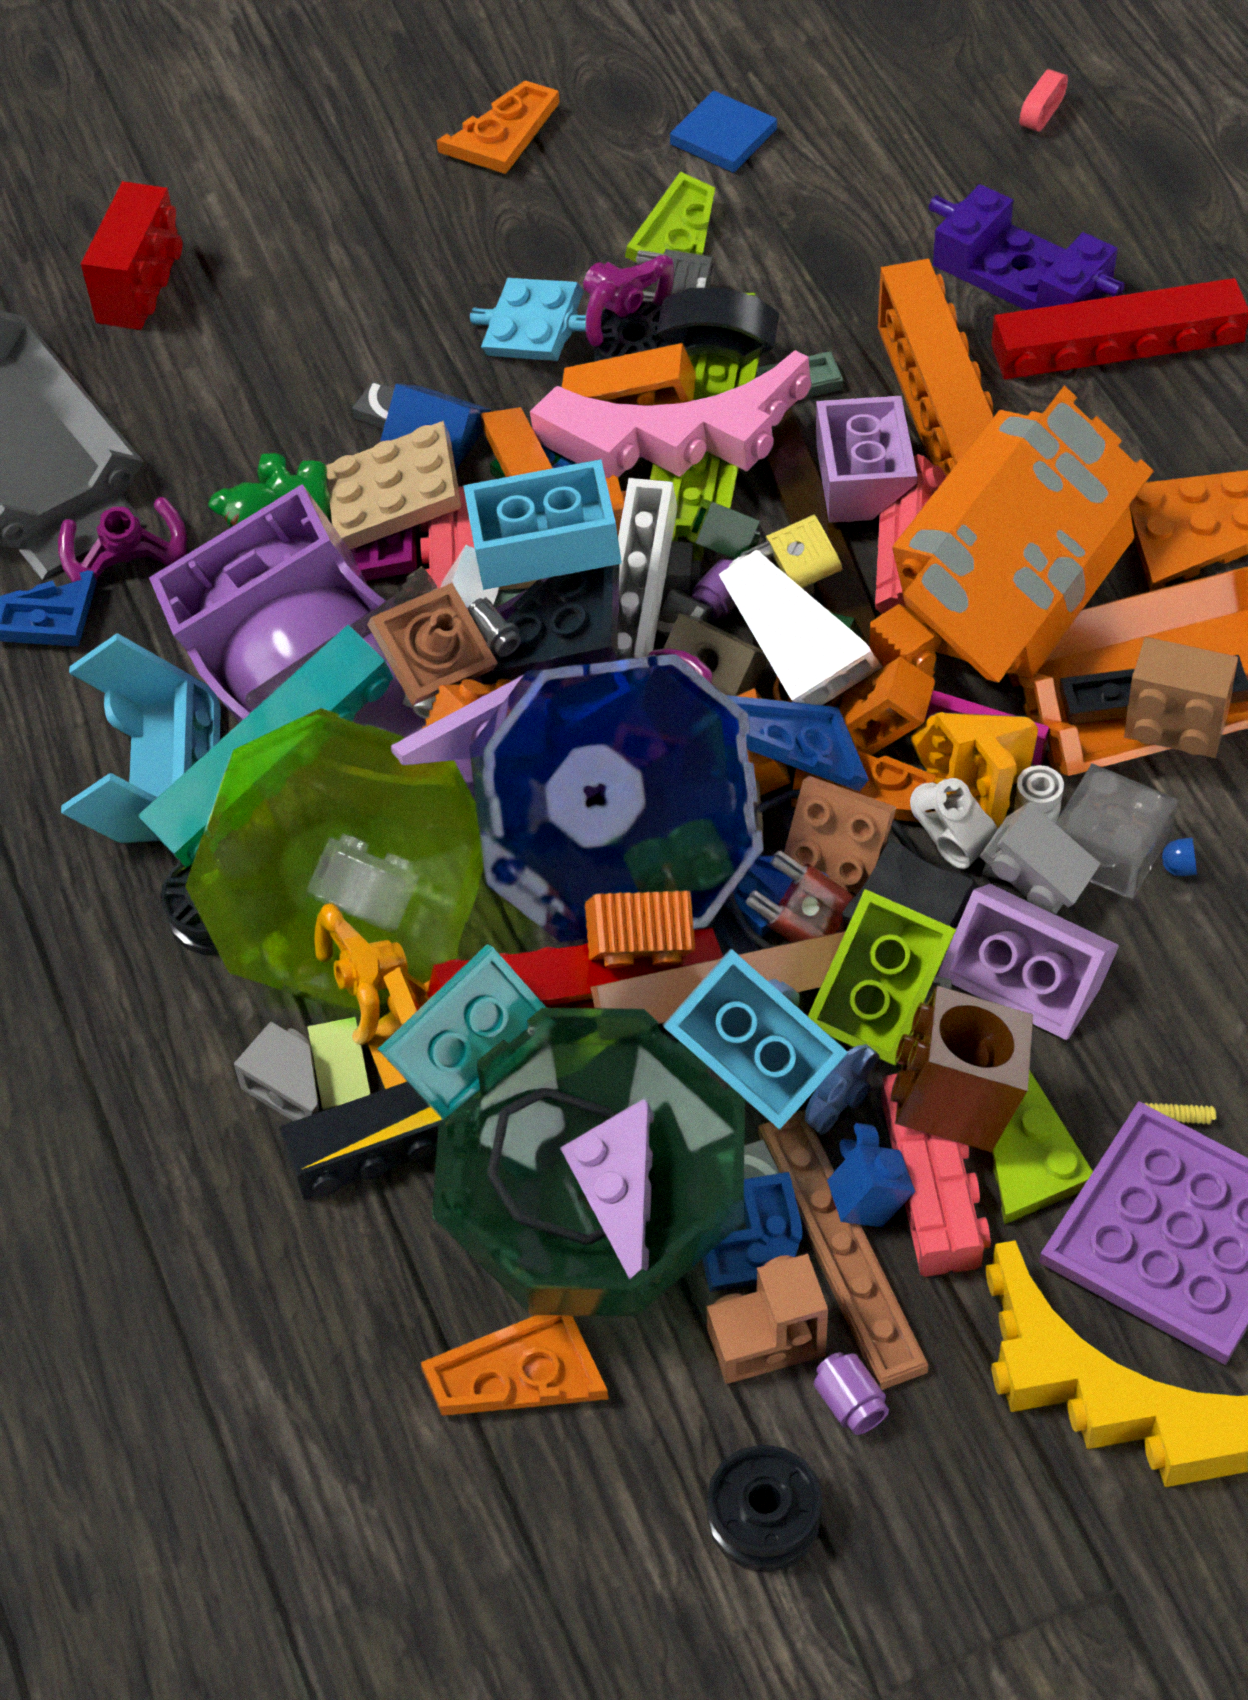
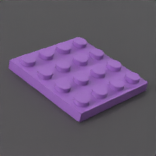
[1039,1101,1248,1365]

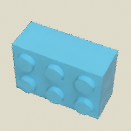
[463,459,622,590]
[663,949,848,1129]

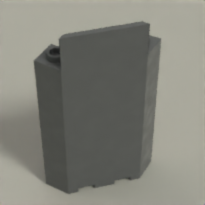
[0,310,148,580]

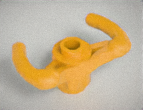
[314,903,408,1045]

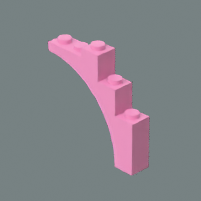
[530,350,811,478]

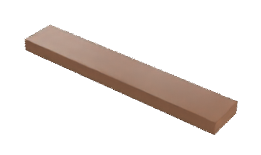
[591,931,846,1036]
[758,1109,928,1390]

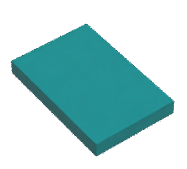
[378,944,556,1123]

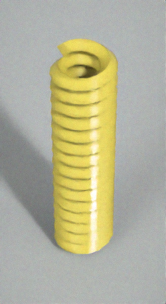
[1141,1102,1216,1125]

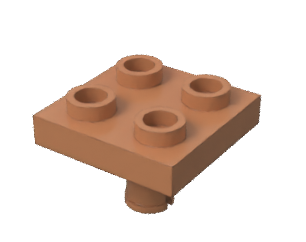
[367,583,497,706]
[784,776,896,894]

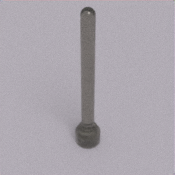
[245,567,438,709]

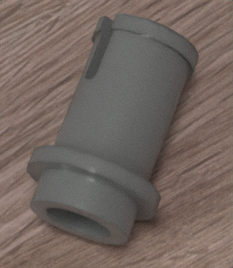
[467,597,521,657]

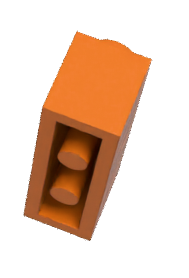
[562,343,696,406]

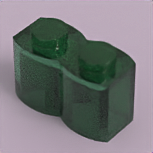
[623,819,735,893]

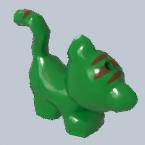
[208,453,331,528]

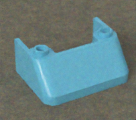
[61,633,221,843]

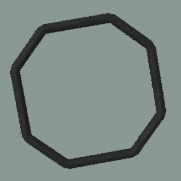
[487,1088,617,1245]

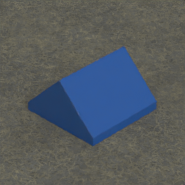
[380,384,493,470]

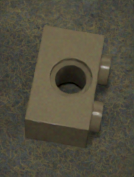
[663,613,768,703]

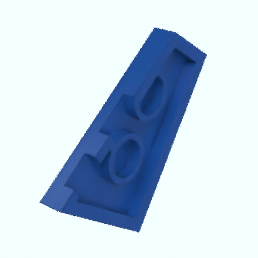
[718,695,869,791]

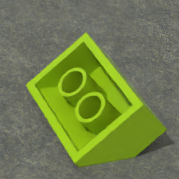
[808,889,956,1066]

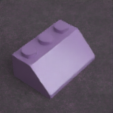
[816,396,917,523]
[937,884,1119,1040]

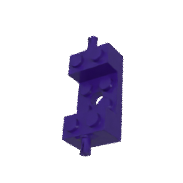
[929,184,1125,310]

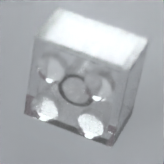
[1055,763,1178,900]
[306,834,420,933]

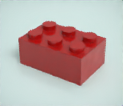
[81,181,183,330]

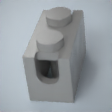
[979,802,1101,915]

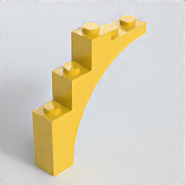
[986,1240,1248,1487]

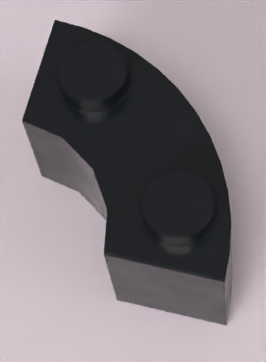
[656,287,780,366]

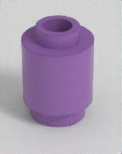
[691,559,737,623]
[813,1352,889,1435]

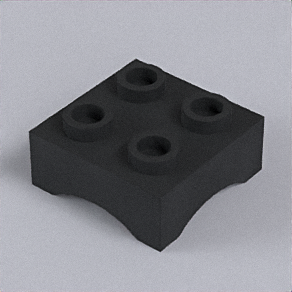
[842,840,974,931]

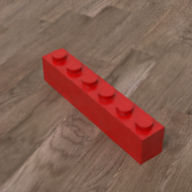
[991,278,1248,380]
[427,928,723,1027]

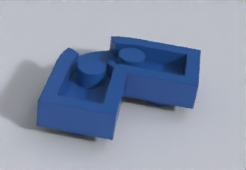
[699,1172,802,1292]

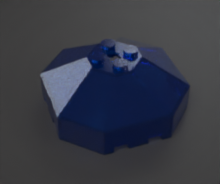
[469,654,763,942]

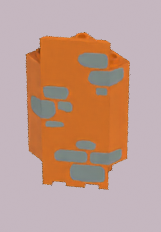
[892,385,1154,683]

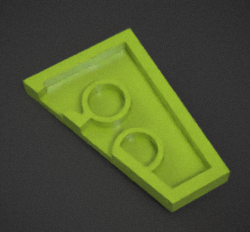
[625,171,715,263]
[992,1070,1093,1225]

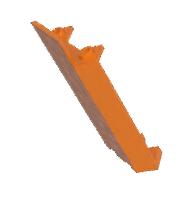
[1007,566,1248,776]

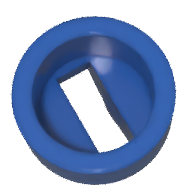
[1162,837,1197,876]

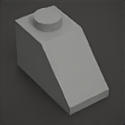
[234,1022,321,1121]

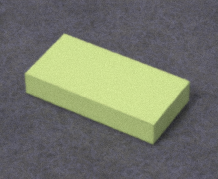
[308,1017,370,1111]

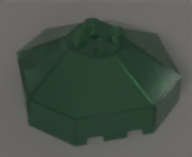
[432,1008,745,1317]

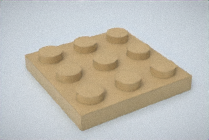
[326,421,461,550]

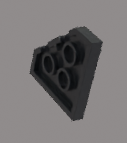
[480,564,620,684]

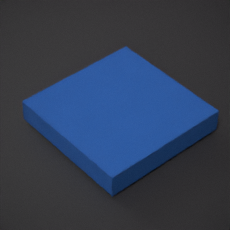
[670,90,777,173]

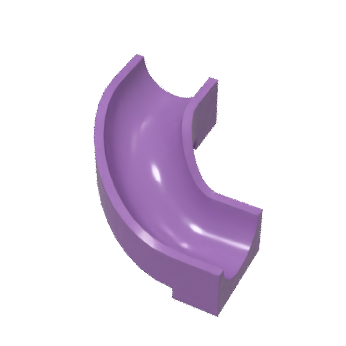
[149,484,670,829]

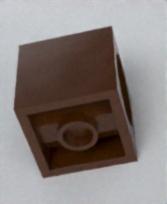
[891,985,1033,1152]

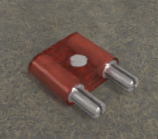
[746,851,855,943]

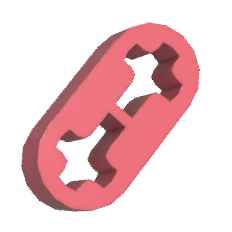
[1019,69,1068,132]

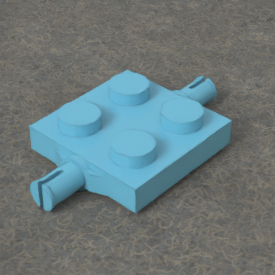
[470,278,586,361]

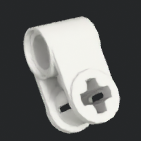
[910,778,998,869]

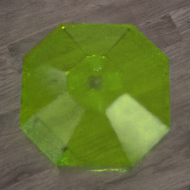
[185,708,494,1016]

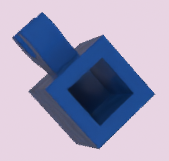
[827,1123,915,1227]

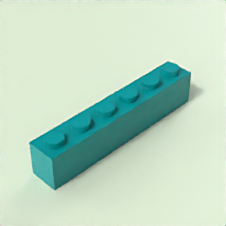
[138,625,394,868]

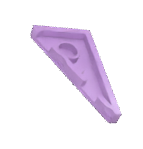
[391,672,544,765]
[560,1098,654,1289]

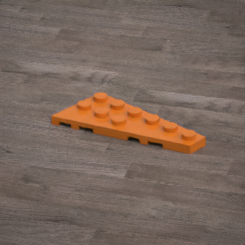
[1129,470,1248,591]

